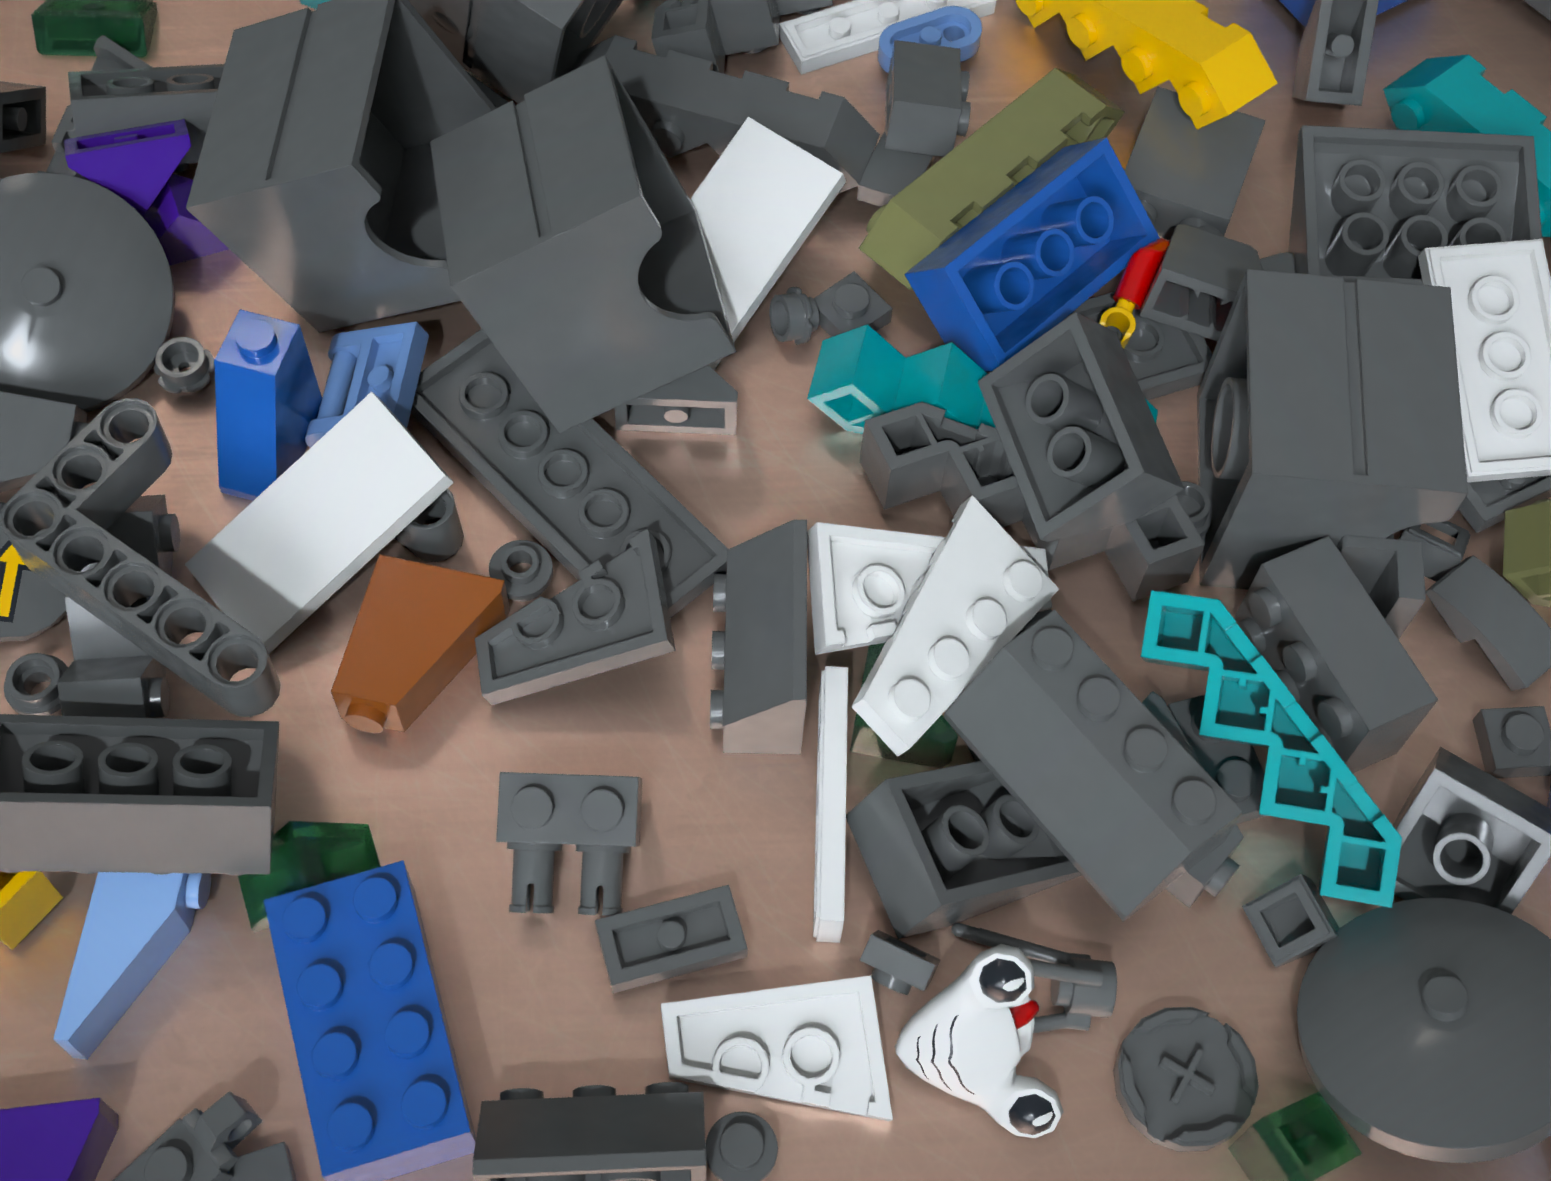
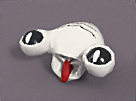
[895,944,1064,1138]

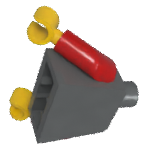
[1098,224,1263,349]

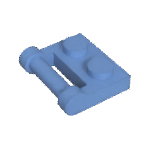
[305,321,429,448]

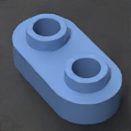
[878,6,982,73]

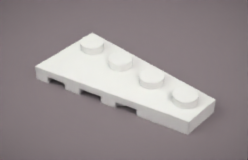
[851,495,1059,756]

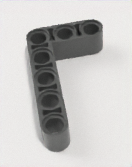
[0,398,281,717]

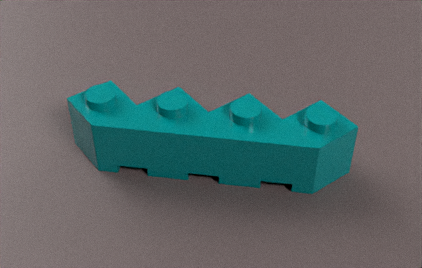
[1383,55,1551,237]
[807,324,1158,434]
[1141,590,1402,908]

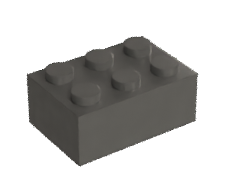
[1234,536,1438,773]

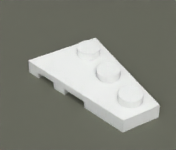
[661,975,893,1121]

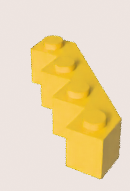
[1015,0,1278,129]

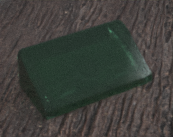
[31,0,157,57]

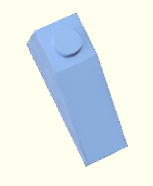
[53,872,211,1060]

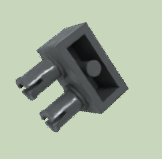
[496,772,642,916]

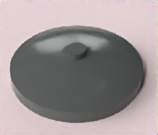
[0,172,175,413]
[1297,898,1551,1163]

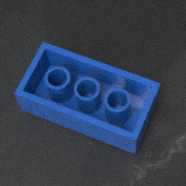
[904,137,1160,372]
[264,860,476,1181]

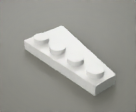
[807,522,1052,655]

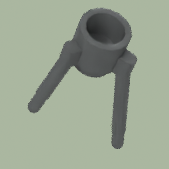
[951,923,1117,1034]

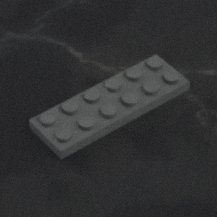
[411,329,728,618]

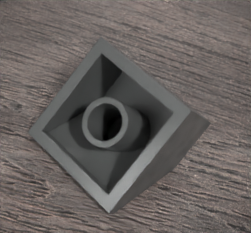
[1393,747,1551,914]

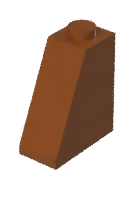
[331,554,510,733]

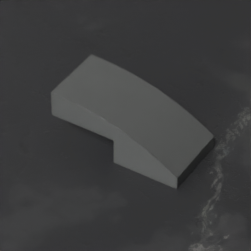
[857,131,938,207]
[1425,555,1551,691]

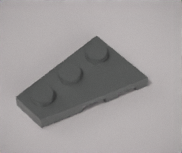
[475,528,676,705]

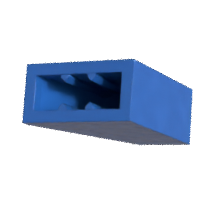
[214,309,322,501]

